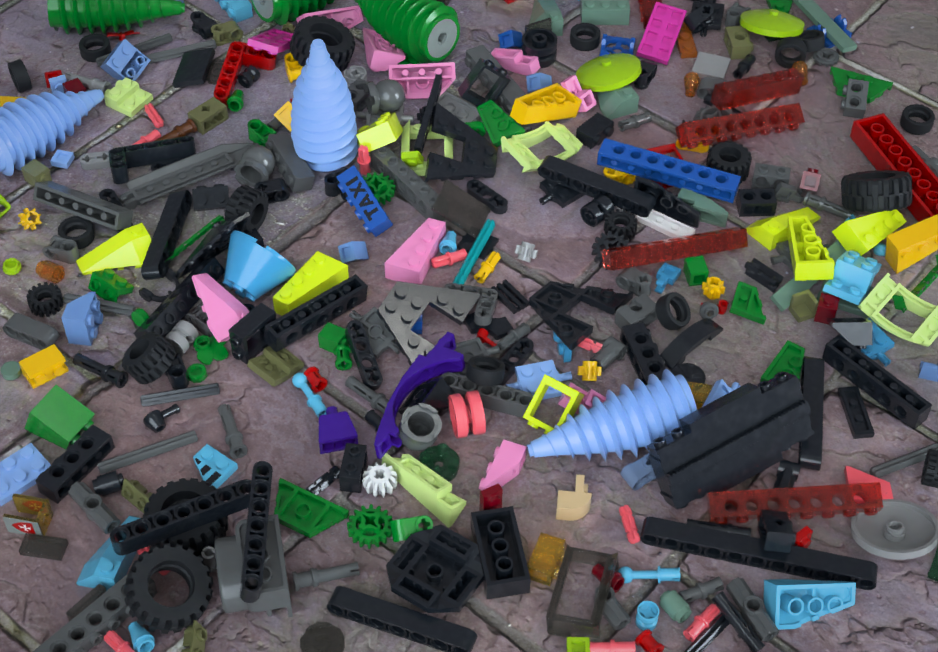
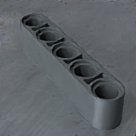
[441,372,533,418]

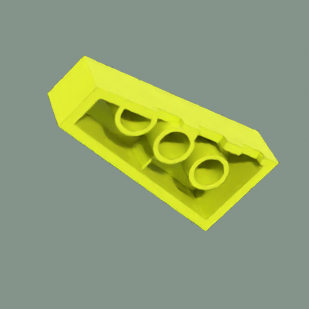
[832,209,907,256]
[787,216,835,281]
[273,251,349,316]

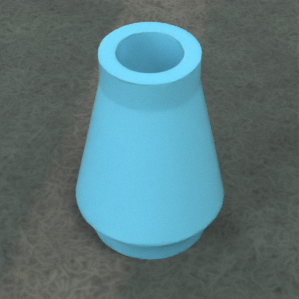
[439,231,457,255]
[128,621,155,652]

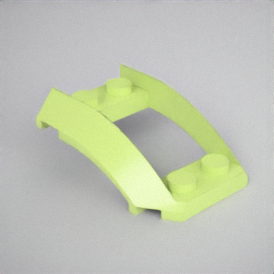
[401,120,453,176]
[501,121,583,173]
[857,273,938,347]

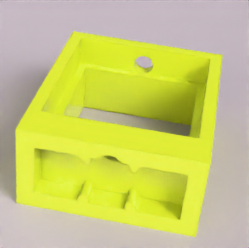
[523,374,584,434]

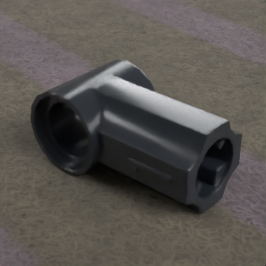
[772,459,801,500]

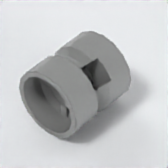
[165,320,199,356]

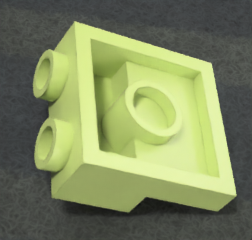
[104,77,153,118]

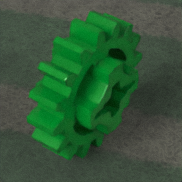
[362,172,395,205]
[347,504,392,549]

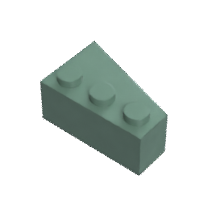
[580,0,630,25]

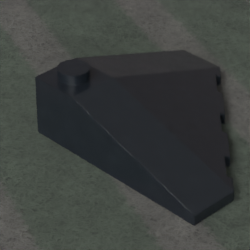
[176,212,250,279]

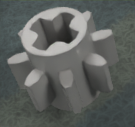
[515,241,538,262]

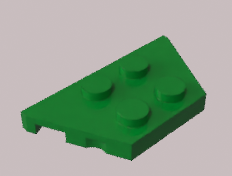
[830,66,893,103]
[274,478,349,538]

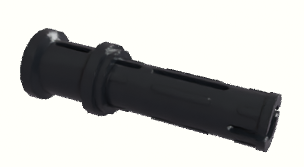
[73,353,129,388]

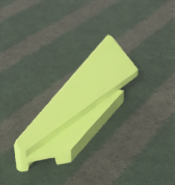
[382,453,467,528]

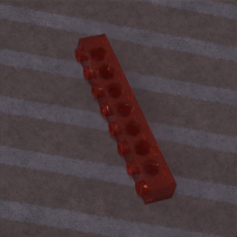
[675,103,805,149]
[602,227,748,271]
[707,482,883,524]

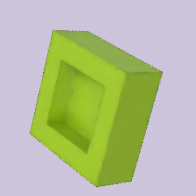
[401,151,424,167]
[566,637,590,652]

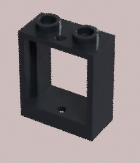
[458,58,511,107]
[228,303,276,364]

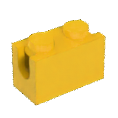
[19,344,69,389]

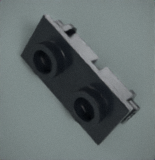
[744,258,784,293]

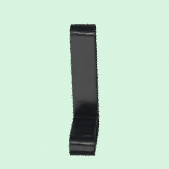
[108,136,197,184]

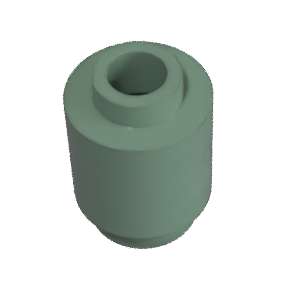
[659,590,692,623]

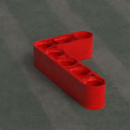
[214,41,277,107]

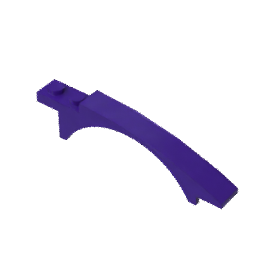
[374,332,465,459]

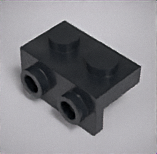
[192,184,229,211]

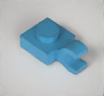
[654,262,682,294]
[553,331,572,363]

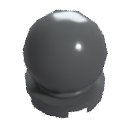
[364,79,405,115]
[234,145,276,189]
[398,403,442,451]

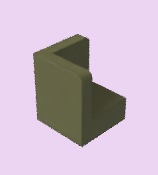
[789,289,818,323]

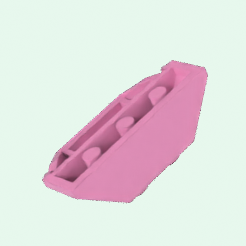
[388,62,456,100]

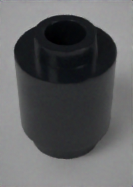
[92,470,124,496]

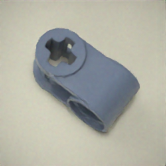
[620,454,656,491]

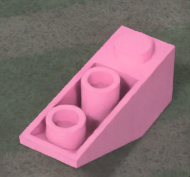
[479,439,527,491]

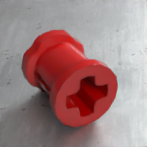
[304,366,328,393]
[635,629,664,652]

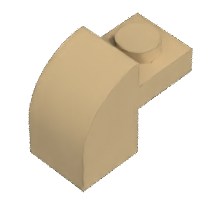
[556,474,592,521]

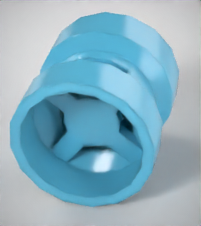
[635,600,660,631]

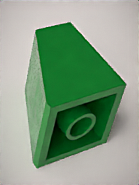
[24,385,95,450]

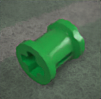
[334,344,352,371]

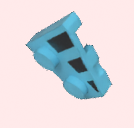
[193,444,238,488]

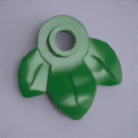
[194,335,229,365]

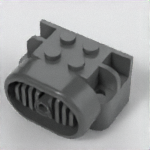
[214,514,293,617]

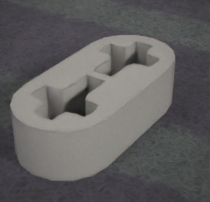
[79,151,110,170]

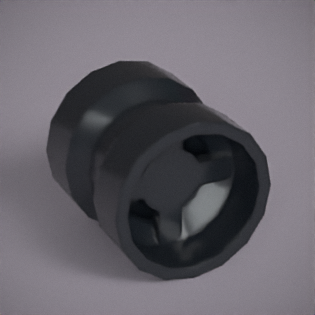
[237,65,260,88]

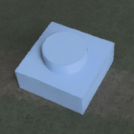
[48,74,67,93]
[50,149,75,169]

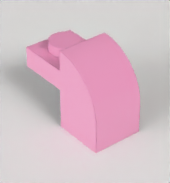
[561,75,597,112]

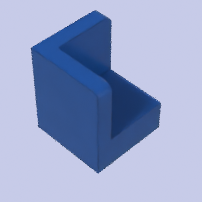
[498,30,522,49]

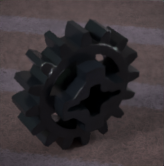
[591,231,632,271]

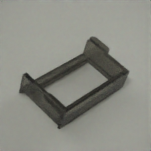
[546,544,619,639]

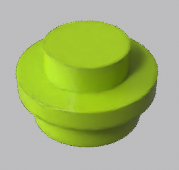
[2,258,22,275]

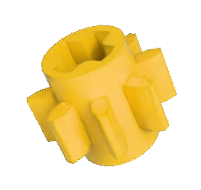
[18,208,42,230]
[701,277,726,300]
[578,361,602,381]

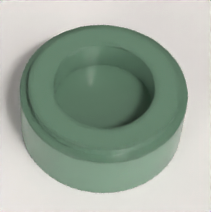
[0,361,22,380]

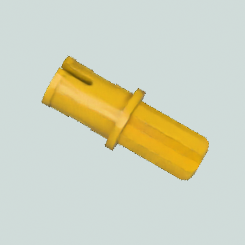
[474,251,501,284]

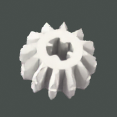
[362,462,397,498]

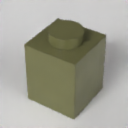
[21,159,52,187]

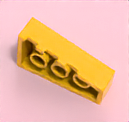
[510,83,582,125]
[885,214,938,274]

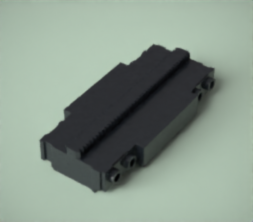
[647,372,815,510]

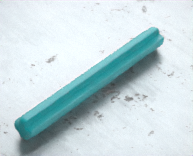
[452,219,495,284]

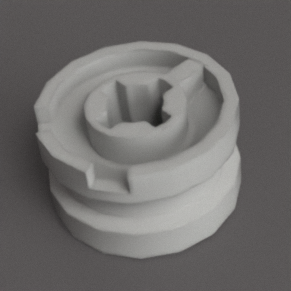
[344,65,367,87]

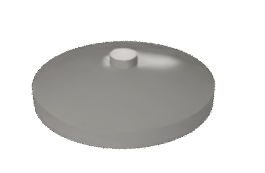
[851,499,938,560]

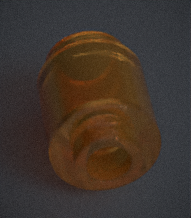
[36,260,65,283]

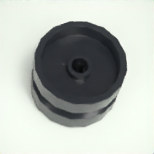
[522,28,558,68]

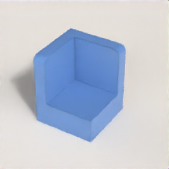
[526,72,552,93]
[338,241,369,264]
[918,361,938,382]

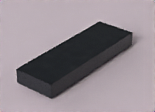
[837,386,875,439]

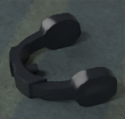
[139,268,180,303]

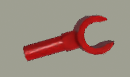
[701,300,729,315]
[476,328,497,347]

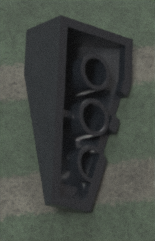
[634,176,701,228]

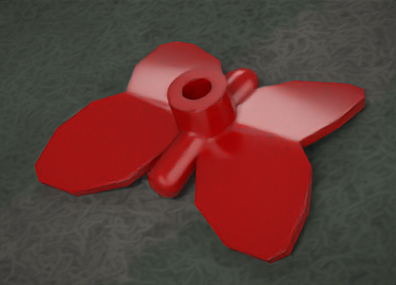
[107,30,140,41]

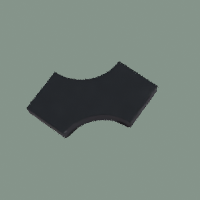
[463,312,514,340]

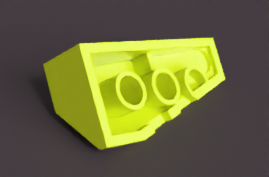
[744,207,821,251]
[76,223,151,275]

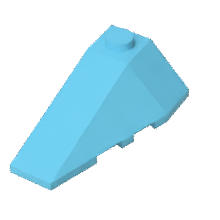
[76,516,145,591]
[763,579,856,630]

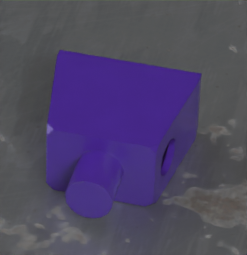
[319,406,358,454]

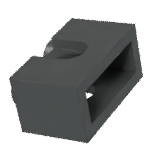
[614,293,658,328]

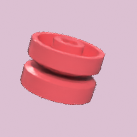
[448,390,486,439]

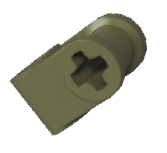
[211,20,243,46]

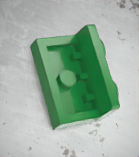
[88,269,134,302]

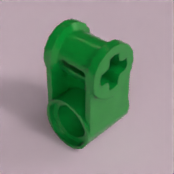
[247,119,277,147]
[389,515,433,542]

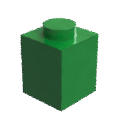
[683,256,709,287]
[318,322,349,353]

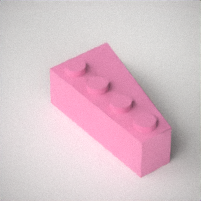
[385,218,446,285]

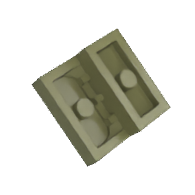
[247,346,305,387]

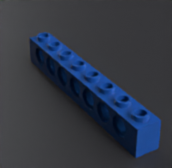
[597,138,741,203]

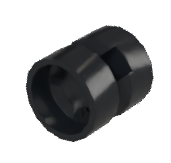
[580,194,614,227]

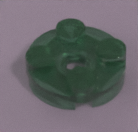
[419,443,460,482]

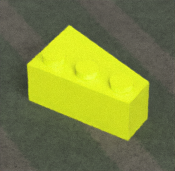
[356,112,403,152]

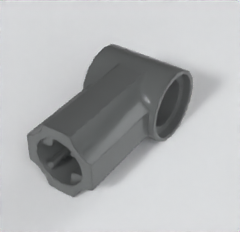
[590,336,628,372]
[594,585,631,631]

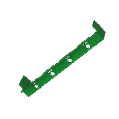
[165,215,225,262]
[892,255,938,313]

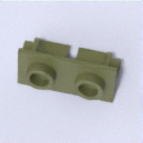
[121,478,152,513]
[182,620,207,652]

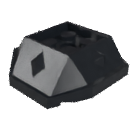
[386,524,484,613]

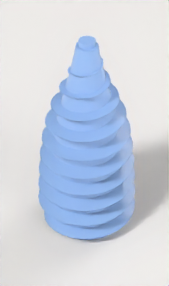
[291,39,359,172]
[0,89,104,176]
[527,369,697,462]

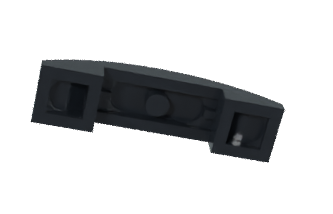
[660,318,723,370]

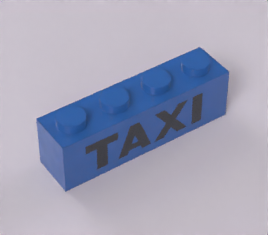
[337,165,393,237]

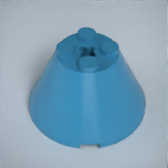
[222,230,296,302]

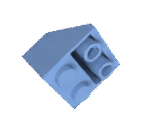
[100,39,151,81]
[61,291,103,346]

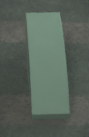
[678,188,729,228]

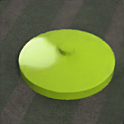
[739,9,805,38]
[576,53,642,92]

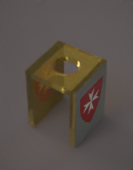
[2,494,54,538]

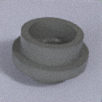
[700,301,719,319]

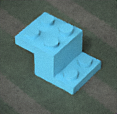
[823,250,882,305]

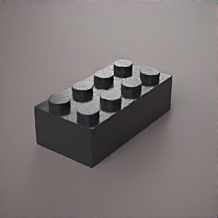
[471,506,531,600]

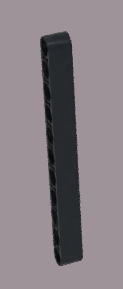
[640,517,878,590]

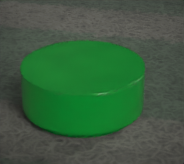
[131,308,149,327]
[187,363,207,383]

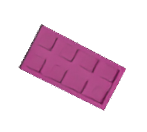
[636,2,687,65]
[247,28,293,55]

